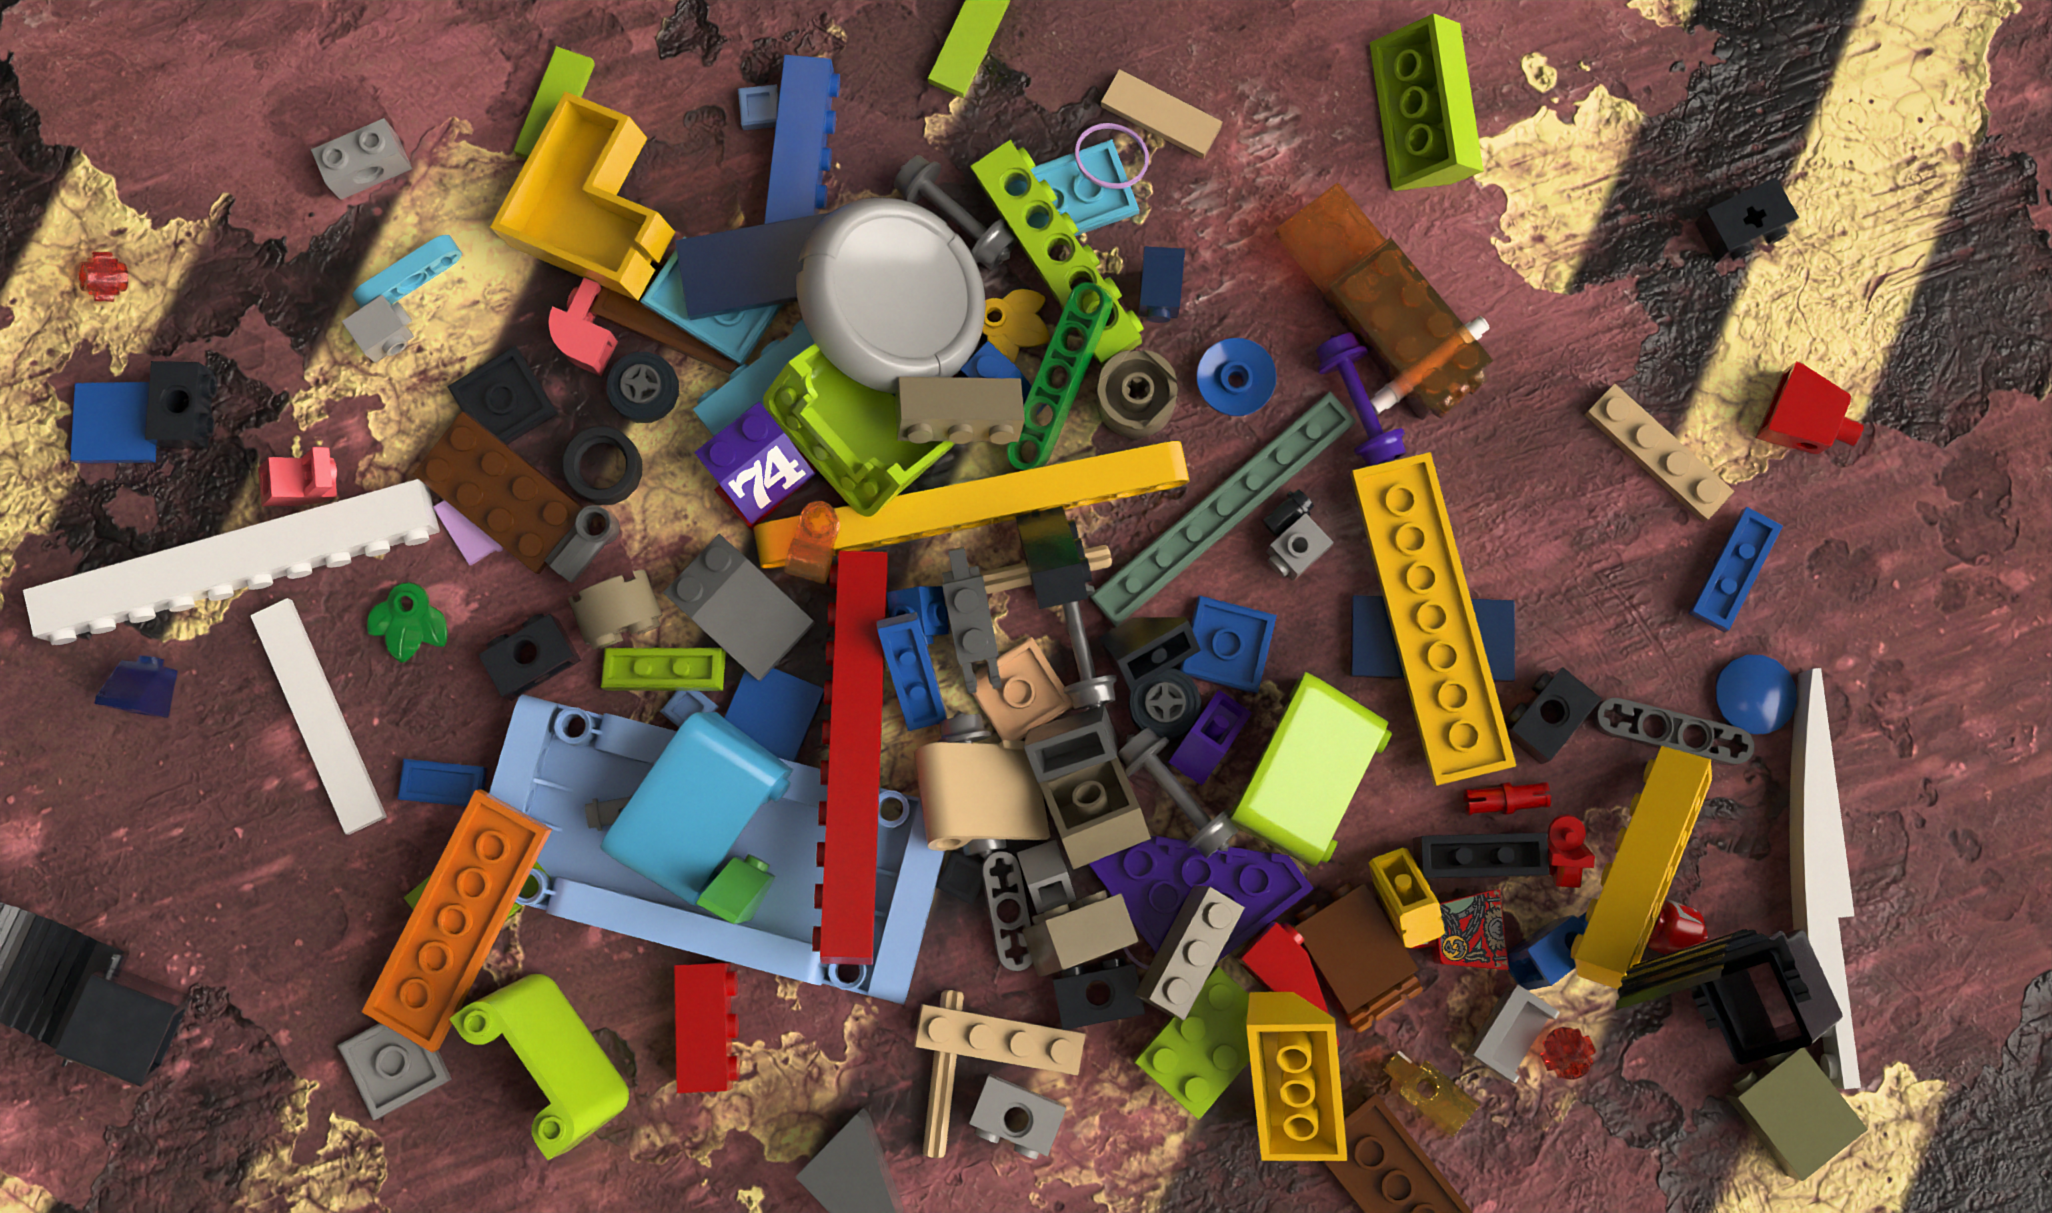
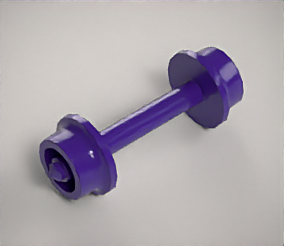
[1316,333,1407,467]

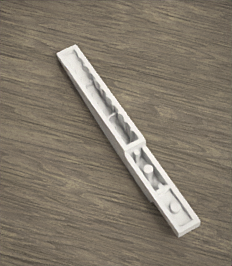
[1790,668,1861,1089]

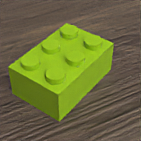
[1133,966,1250,1120]

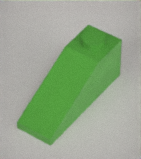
[696,854,776,924]

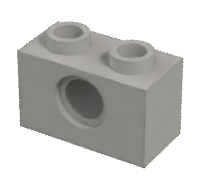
[311,118,412,200]
[969,1074,1067,1159]

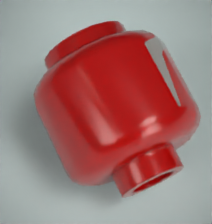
[1647,899,1708,954]

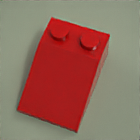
[1234,922,1340,1047]

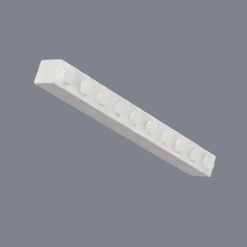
[23,479,440,645]

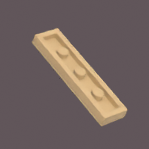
[1585,384,1735,523]
[913,1004,1085,1076]

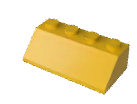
[1246,992,1347,1161]

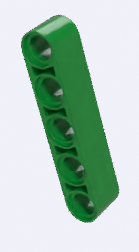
[1007,282,1113,470]

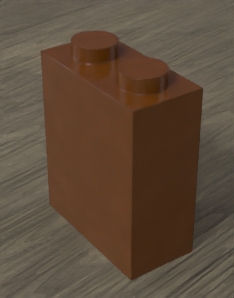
[1292,881,1419,1014]

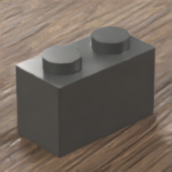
[1024,705,1119,783]

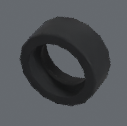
[562,426,642,505]

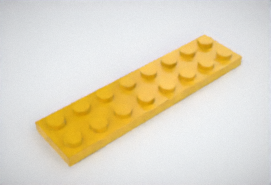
[1350,452,1516,786]

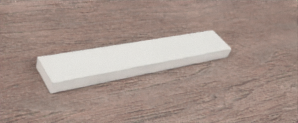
[250,598,387,835]

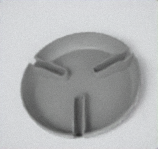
[796,197,986,394]

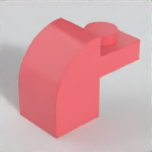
[549,277,618,377]
[258,447,337,506]

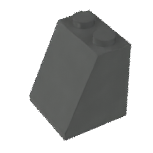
[795,1108,904,1213]

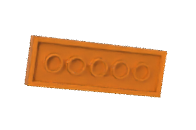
[362,789,552,1053]

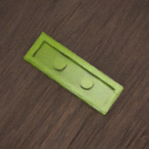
[928,0,1011,99]
[514,46,595,159]
[601,648,726,691]

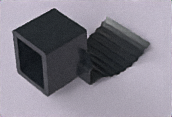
[0,902,193,1087]
[1615,929,1843,1065]

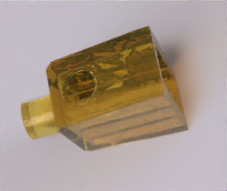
[1383,1051,1481,1139]

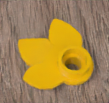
[982,289,1050,364]

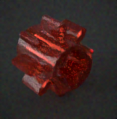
[78,252,129,302]
[1540,1027,1596,1080]

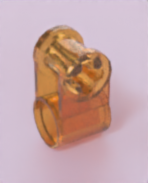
[784,501,840,584]

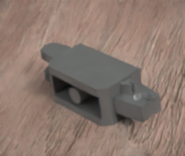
[942,547,1002,694]

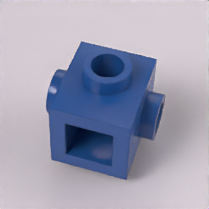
[887,586,949,645]

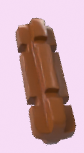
[1346,974,1423,1033]

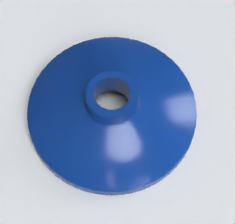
[1197,338,1277,416]

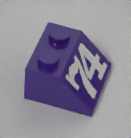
[694,402,815,524]

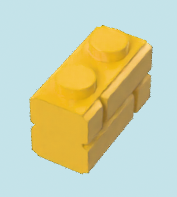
[1368,848,1445,948]

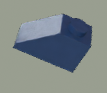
[1138,246,1185,323]

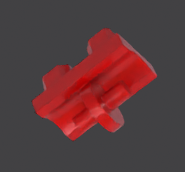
[1547,814,1595,888]

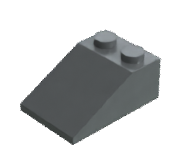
[663,534,815,682]

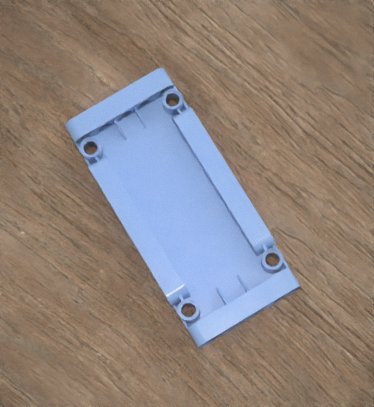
[489,694,945,1005]

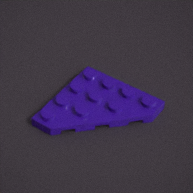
[1089,836,1314,965]

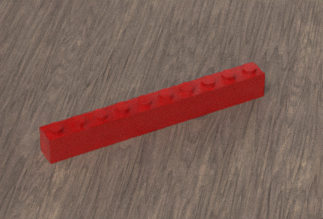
[812,551,888,965]

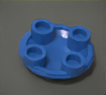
[1716,655,1797,734]

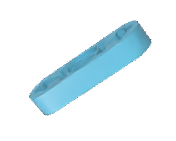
[353,235,462,309]

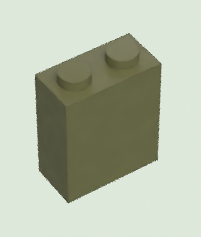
[1725,1048,1868,1181]

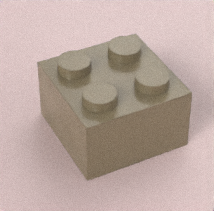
[1039,756,1151,870]
[1022,890,1139,977]

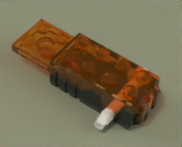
[1274,182,1494,420]

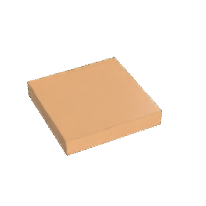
[964,637,1074,741]

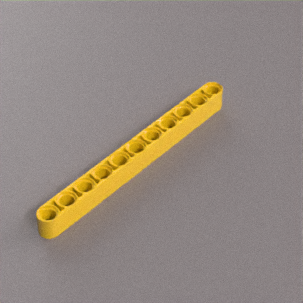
[753,441,1190,568]

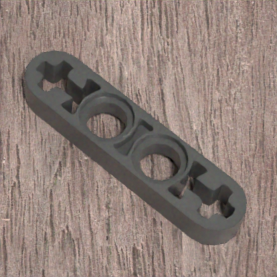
[1593,698,1754,766]

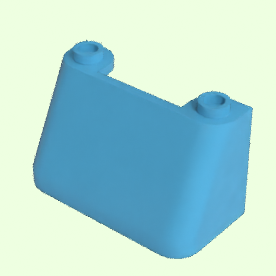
[600,712,793,906]

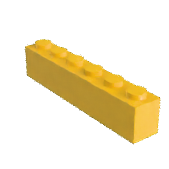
[1571,746,1712,989]

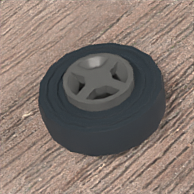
[607,352,679,423]
[1128,668,1202,740]

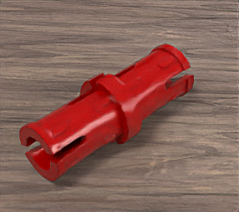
[1463,781,1551,816]

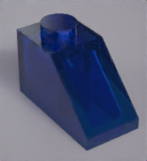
[94,655,178,718]

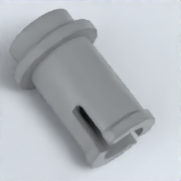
[585,795,633,831]

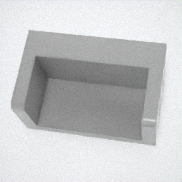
[1465,983,1560,1084]

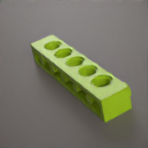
[971,140,1144,369]

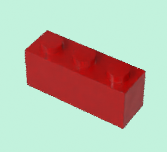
[674,963,740,1093]

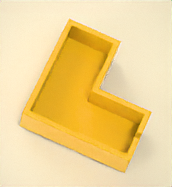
[490,91,675,301]

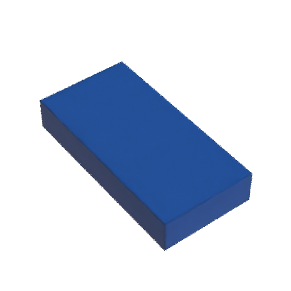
[397,759,487,807]

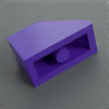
[1168,690,1252,786]

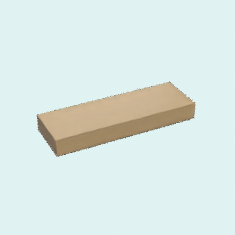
[1101,69,1223,159]

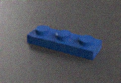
[1688,507,1783,633]
[877,612,947,731]

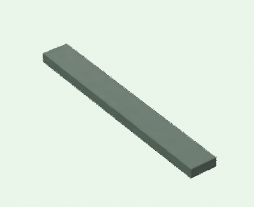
[1090,392,1357,628]

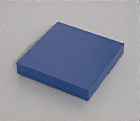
[70,382,156,463]
[1179,595,1277,694]
[725,668,824,762]

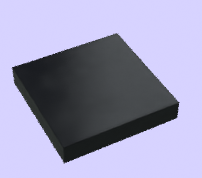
[447,345,558,445]

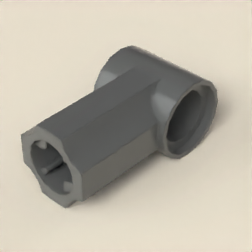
[544,505,620,583]

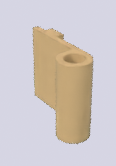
[914,740,1050,851]

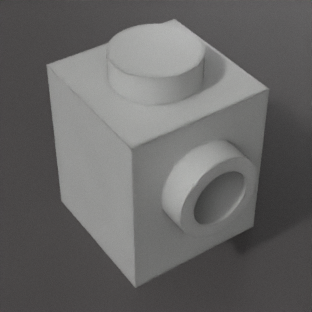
[342,295,415,363]
[1266,513,1334,581]
[1017,839,1077,914]

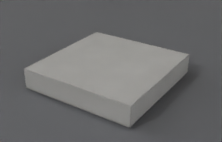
[338,1023,452,1120]

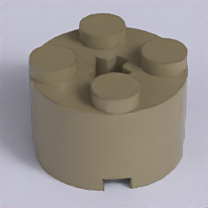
[1096,350,1178,440]
[568,569,663,649]

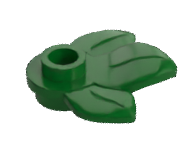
[367,582,448,663]

